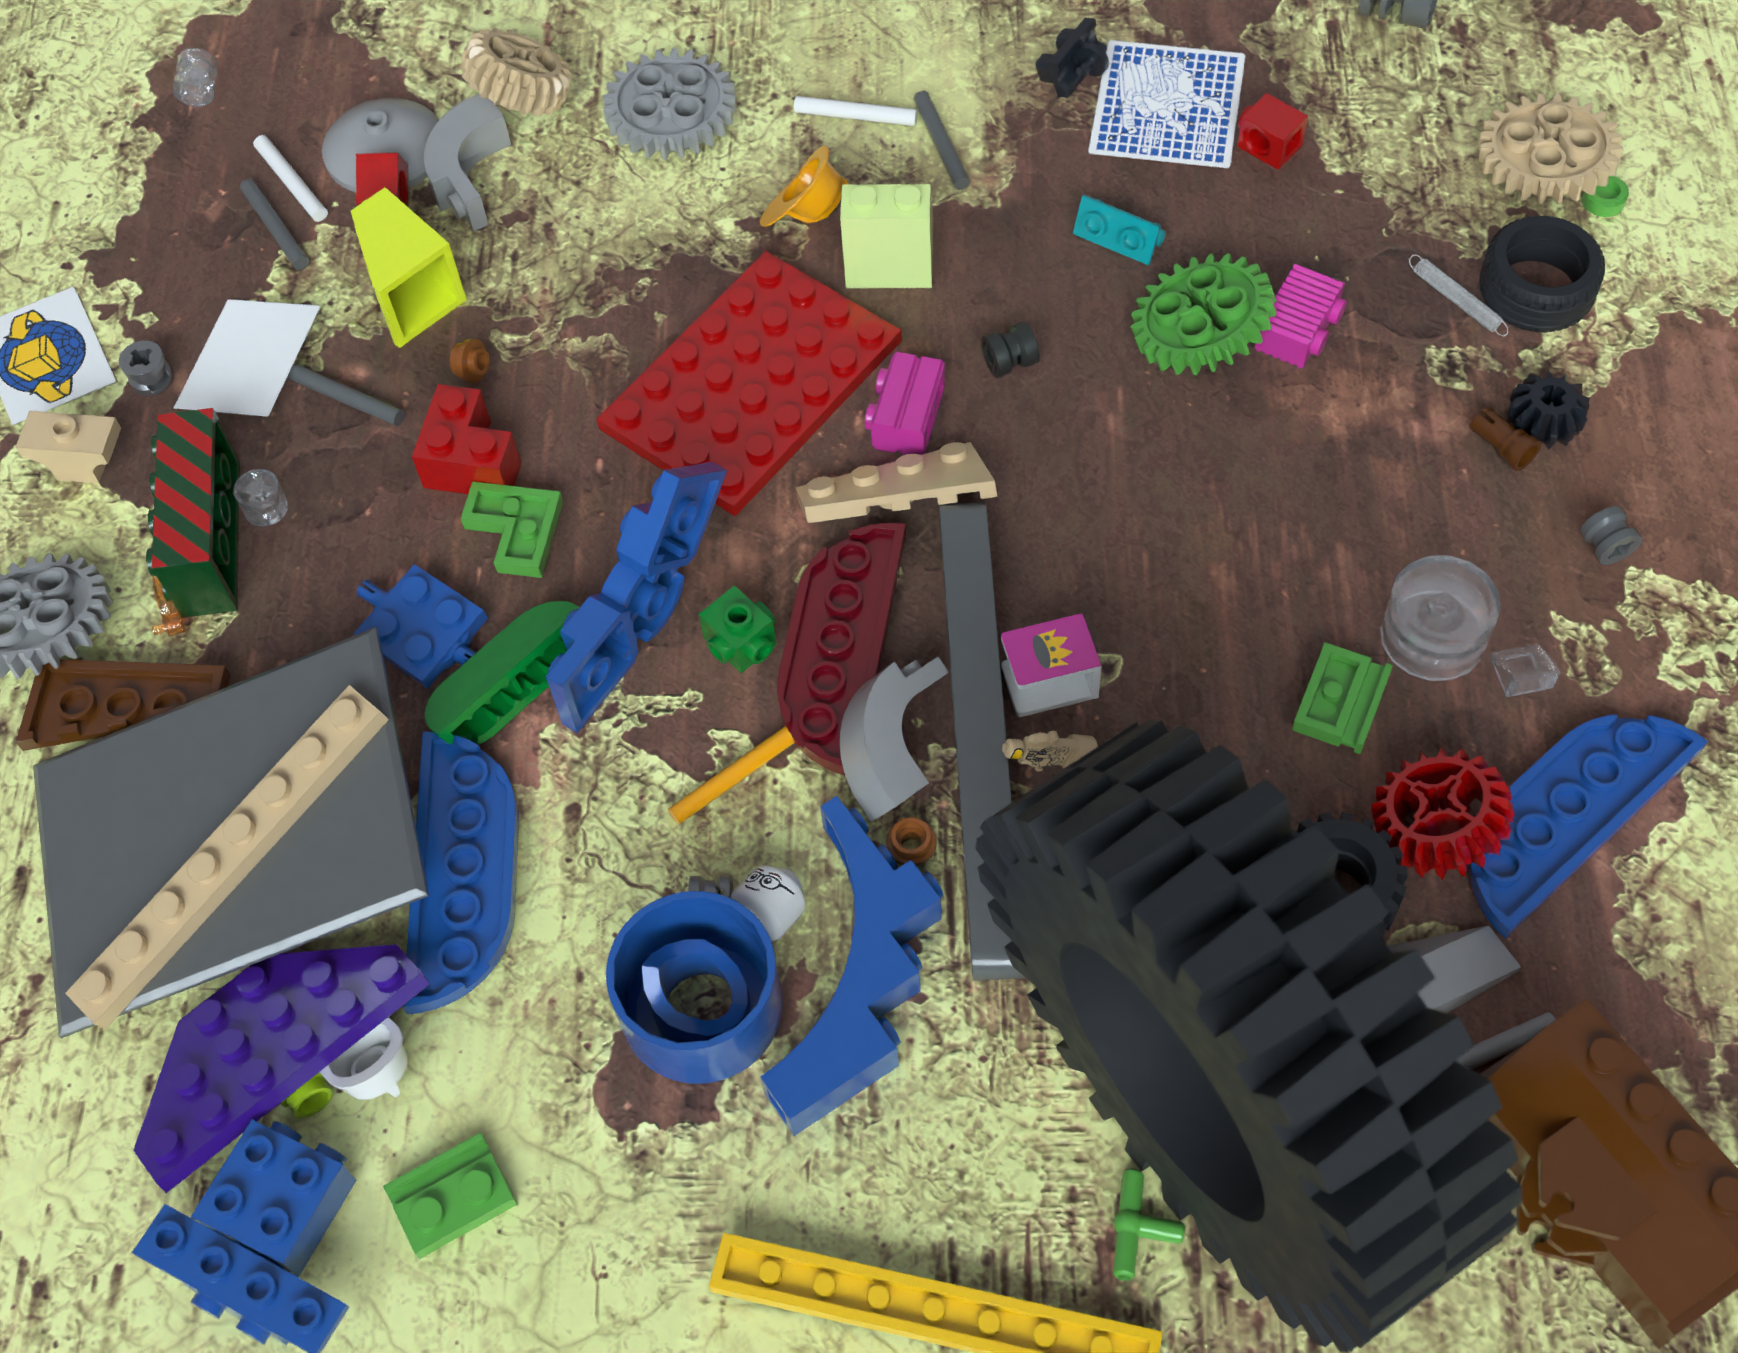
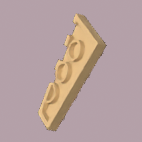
[795,442,997,523]

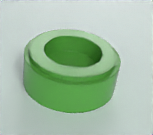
[1581,176,1629,217]

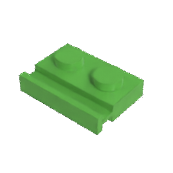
[1292,642,1393,755]
[383,1133,518,1259]

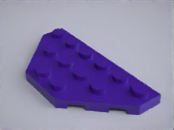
[133,944,430,1193]

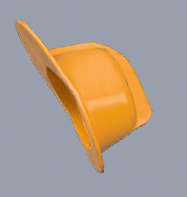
[760,145,849,227]

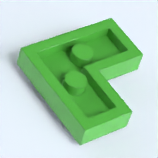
[461,481,563,578]

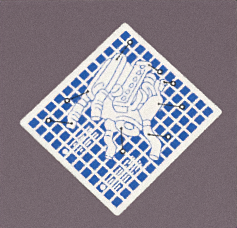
[1089,40,1245,168]

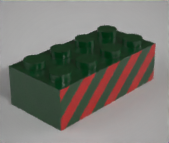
[146,408,240,618]

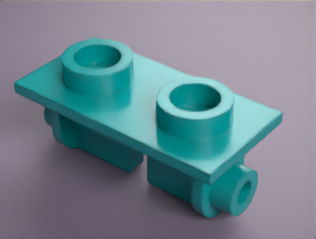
[1073,195,1166,265]

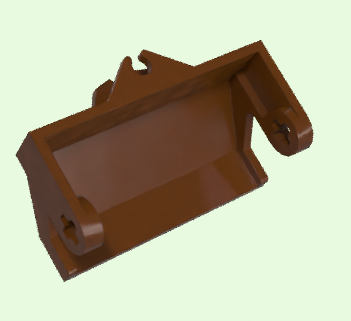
[1480,998,1738,1349]

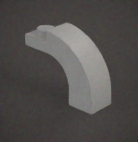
[424,94,511,231]
[840,657,949,822]

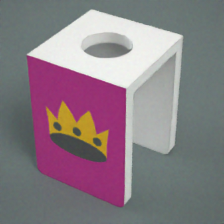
[1001,613,1102,717]

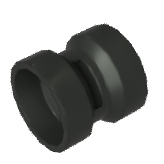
[981,321,1040,378]

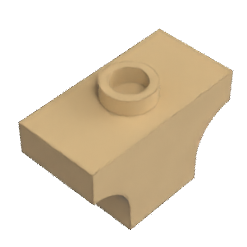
[15,411,121,483]

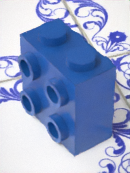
[191,1120,357,1278]

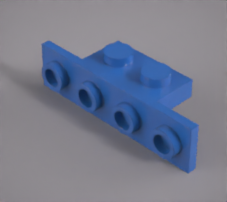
[132,1204,349,1353]

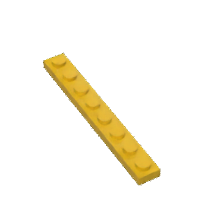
[709,1232,1163,1353]

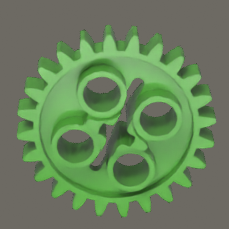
[1131,253,1277,375]

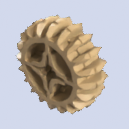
[460,28,573,116]

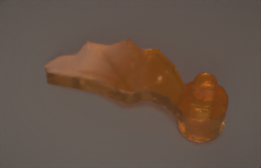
[152,576,186,637]

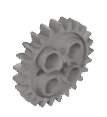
[603,48,737,160]
[0,553,113,679]

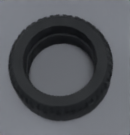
[1479,216,1605,333]

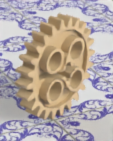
[1478,93,1623,204]

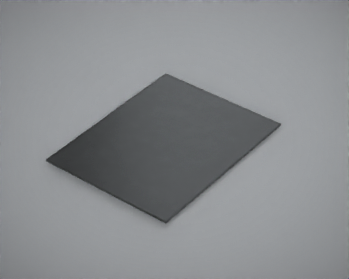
[33,627,429,1038]

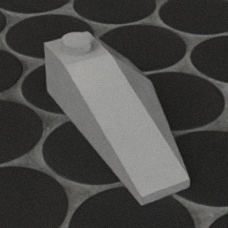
[1388,925,1521,1013]

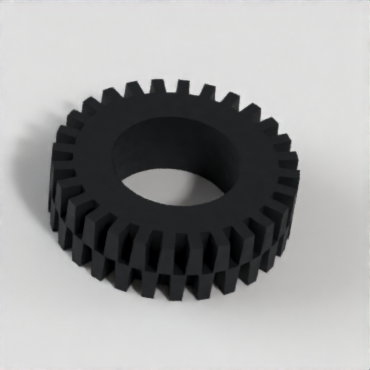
[976,719,1522,1352]

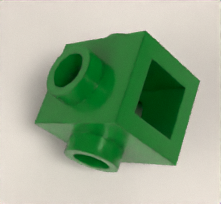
[698,585,777,674]

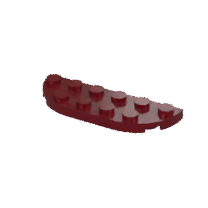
[777,523,906,776]

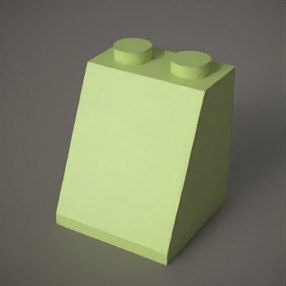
[840,184,933,288]

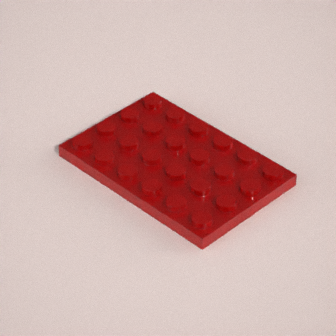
[597,251,902,516]

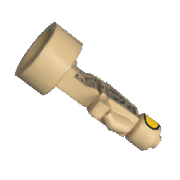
[1002,731,1098,772]

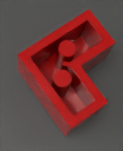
[411,384,522,494]

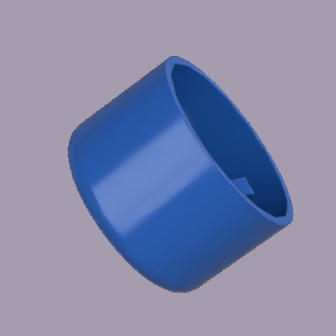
[606,891,783,1084]

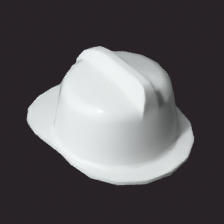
[320,1017,408,1100]

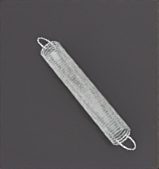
[1409,255,1508,336]

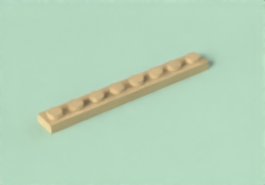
[65,685,389,1030]

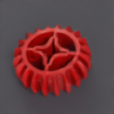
[1371,747,1515,880]

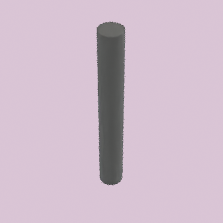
[914,91,970,190]
[240,179,309,270]
[287,363,405,426]

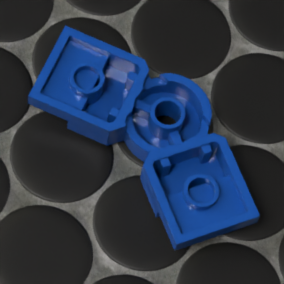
[546,462,727,733]

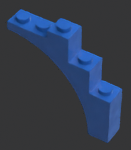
[760,796,944,1136]

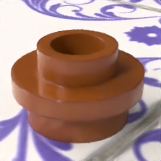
[450,338,490,383]
[886,817,937,866]

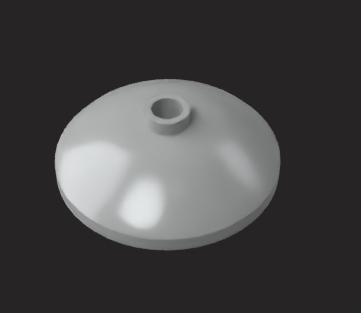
[322,98,439,192]

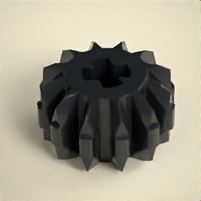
[1507,369,1590,450]

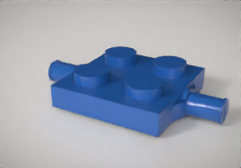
[353,564,488,689]

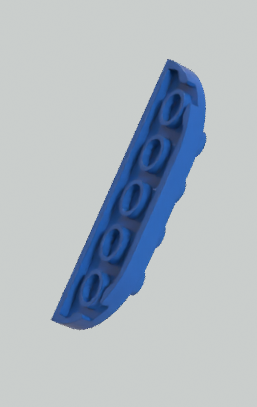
[1469,714,1708,939]
[402,732,519,1015]

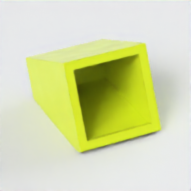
[351,188,467,348]

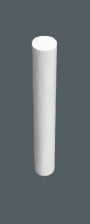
[794,96,917,126]
[253,135,328,222]

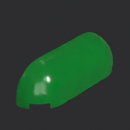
[425,601,580,745]

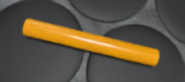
[668,726,794,825]

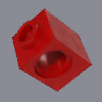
[1237,93,1308,170]
[356,153,409,208]

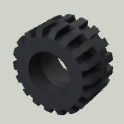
[1291,812,1408,938]

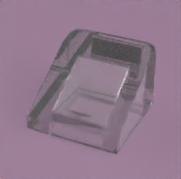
[1490,644,1560,697]

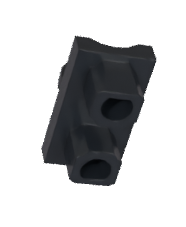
[1036,17,1109,98]

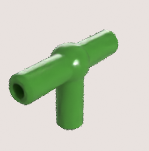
[1113,1169,1185,1281]

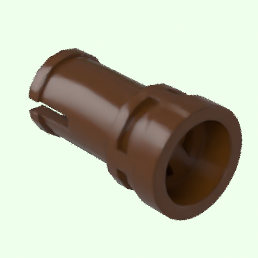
[1470,406,1541,471]

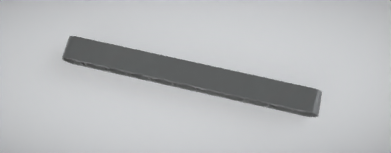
[939,502,1025,981]

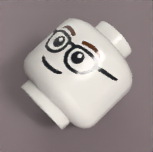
[730,865,805,942]

